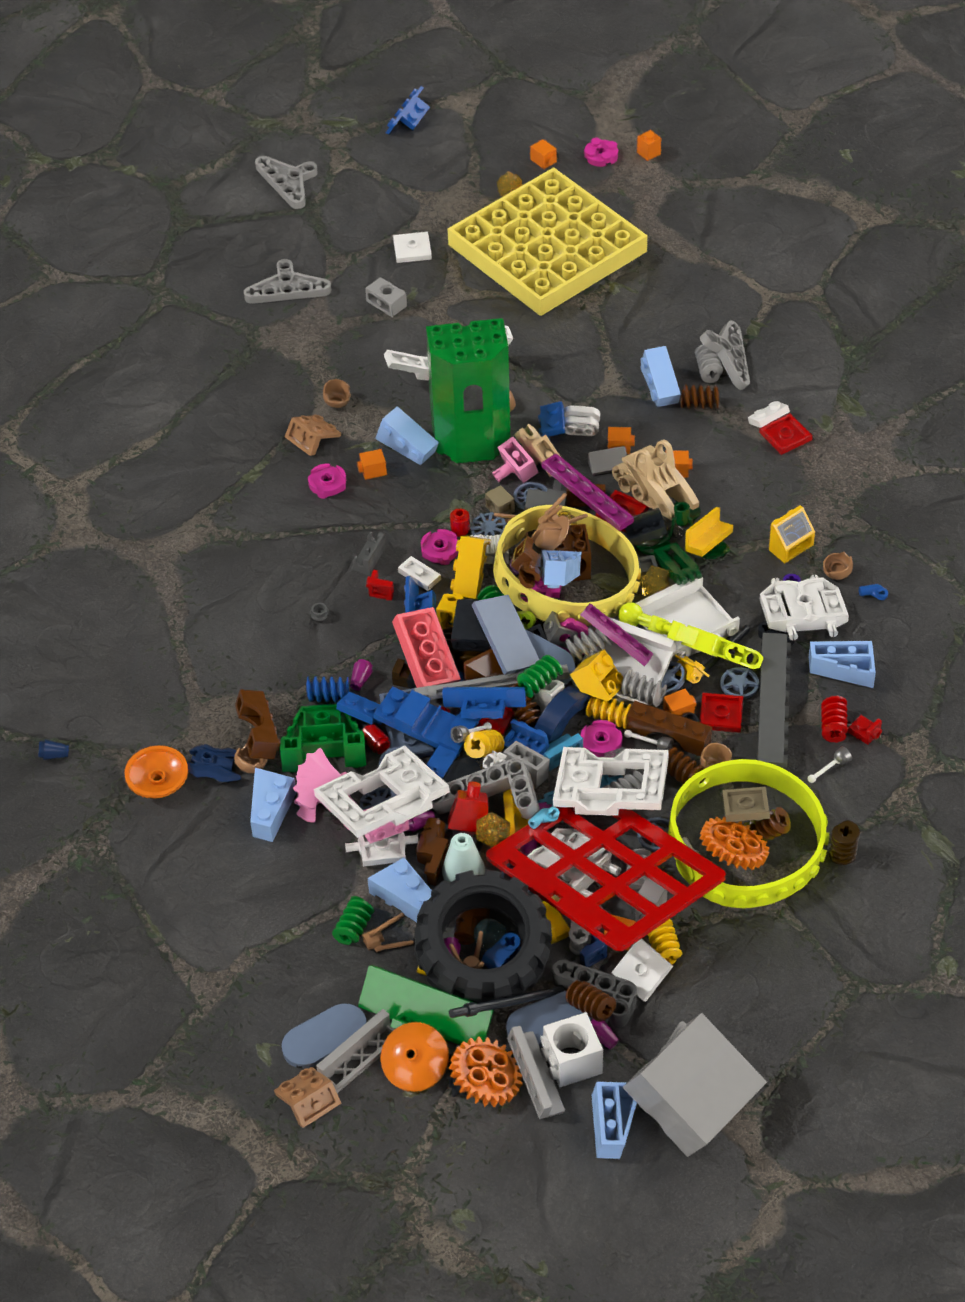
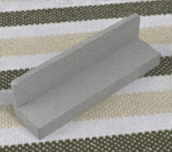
[507,1026,565,1119]

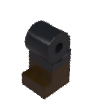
[392,658,417,689]

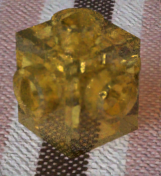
[497,171,522,197]
[640,565,670,597]
[476,813,510,847]

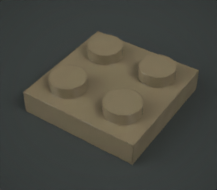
[722,787,770,822]

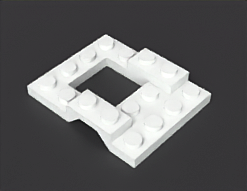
[314,746,450,838]
[553,747,669,816]

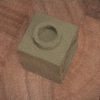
[485,485,515,514]

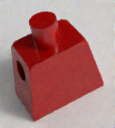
[448,781,489,834]

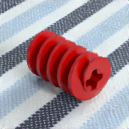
[821,696,848,742]

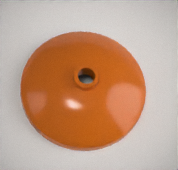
[125,745,188,798]
[381,1022,449,1092]

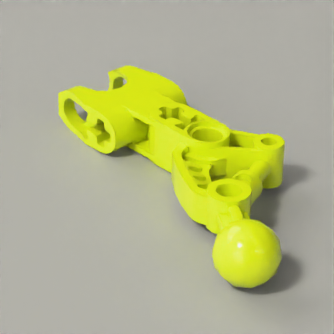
[618,602,763,669]

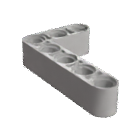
[432,758,540,819]

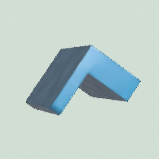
[543,733,583,771]

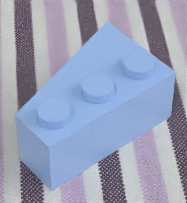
[640,346,681,407]
[375,406,439,465]
[541,550,581,588]
[809,641,876,688]
[250,768,296,842]
[368,858,432,922]
[592,1082,637,1159]

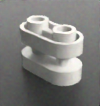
[564,405,600,436]

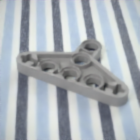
[255,156,317,209]
[244,259,331,304]
[700,320,750,390]

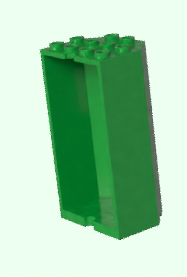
[426,318,511,463]

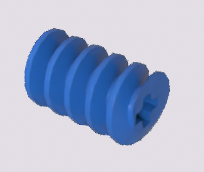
[306,676,349,703]

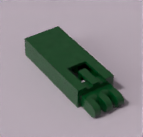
[653,542,702,585]

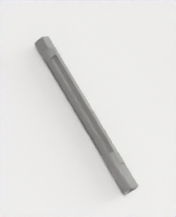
[414,664,569,700]

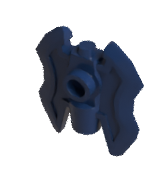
[187,744,241,782]

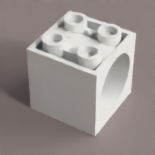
[541,1012,603,1087]

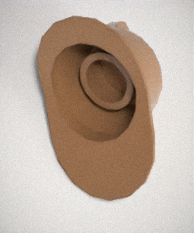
[531,516,569,550]

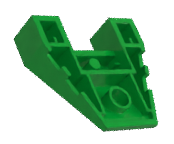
[280,704,366,773]

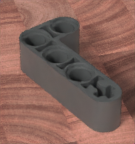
[553,960,637,1028]

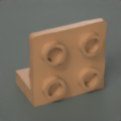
[285,414,342,456]
[274,1067,341,1128]

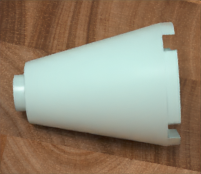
[442,833,485,883]

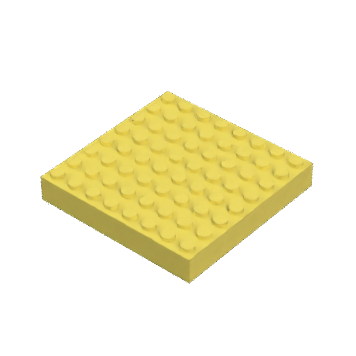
[448,168,647,316]

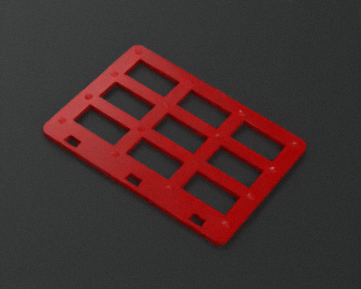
[486,807,726,951]

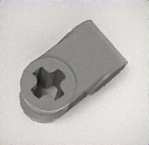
[569,921,591,955]

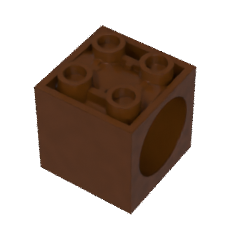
[554,524,591,581]

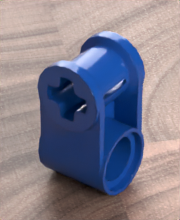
[481,933,521,969]

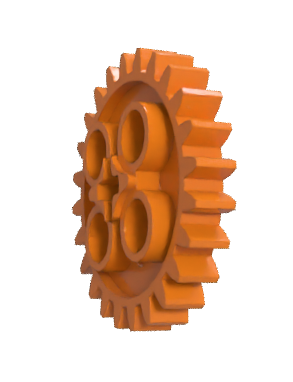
[700,817,769,870]
[449,1037,523,1107]

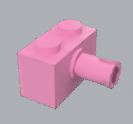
[492,437,539,483]

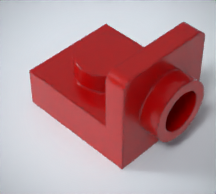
[366,570,394,601]
[848,715,882,745]

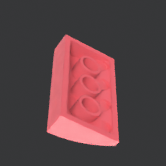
[392,607,461,688]

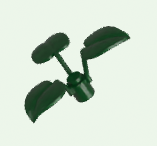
[636,501,730,559]

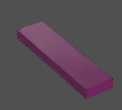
[580,603,654,667]

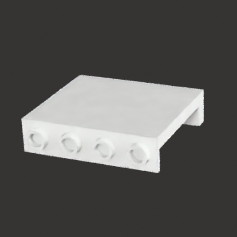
[636,577,740,662]
[570,617,677,706]

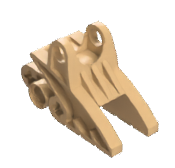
[612,439,699,520]

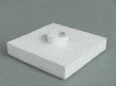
[393,232,432,263]
[612,939,673,1001]

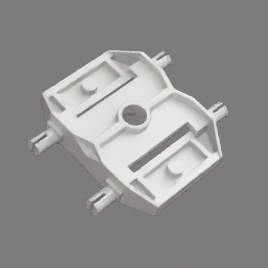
[760,575,849,640]
[527,828,621,902]

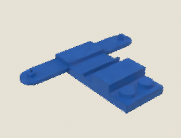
[373,686,481,779]

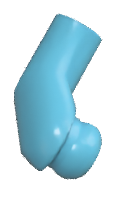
[528,807,560,829]

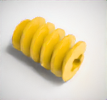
[586,696,632,729]
[464,729,505,758]
[648,919,682,965]

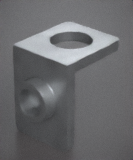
[543,611,578,648]

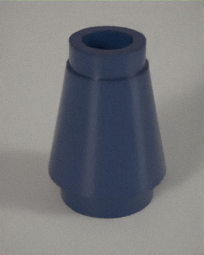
[38,739,69,760]

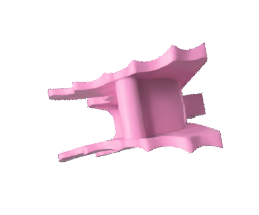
[293,748,356,830]

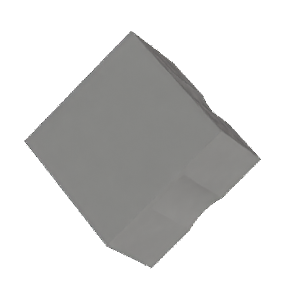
[623,1013,767,1157]

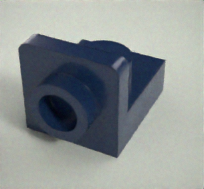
[580,934,608,967]

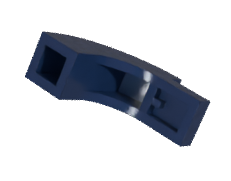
[534,685,591,741]

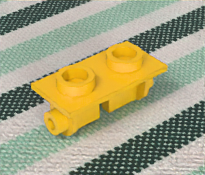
[673,655,710,684]

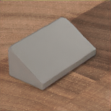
[588,446,627,475]

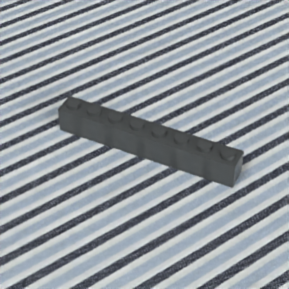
[757,633,791,768]

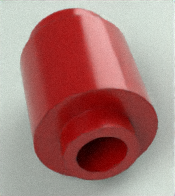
[450,509,470,537]
[362,724,390,754]

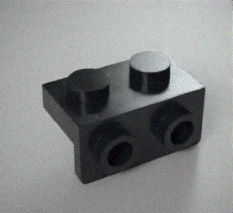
[625,508,667,546]

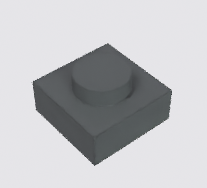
[638,555,659,577]

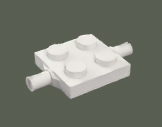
[345,832,419,867]

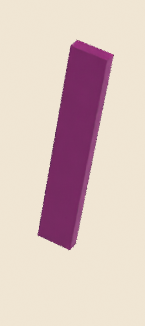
[542,453,634,532]

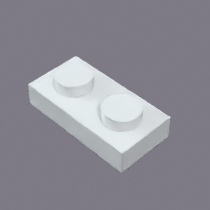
[748,401,790,428]
[398,556,441,591]

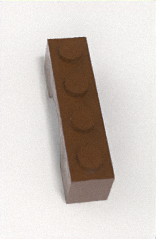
[235,689,281,760]
[626,701,712,757]

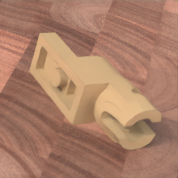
[514,424,561,477]

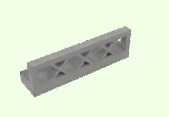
[316,1009,395,1093]

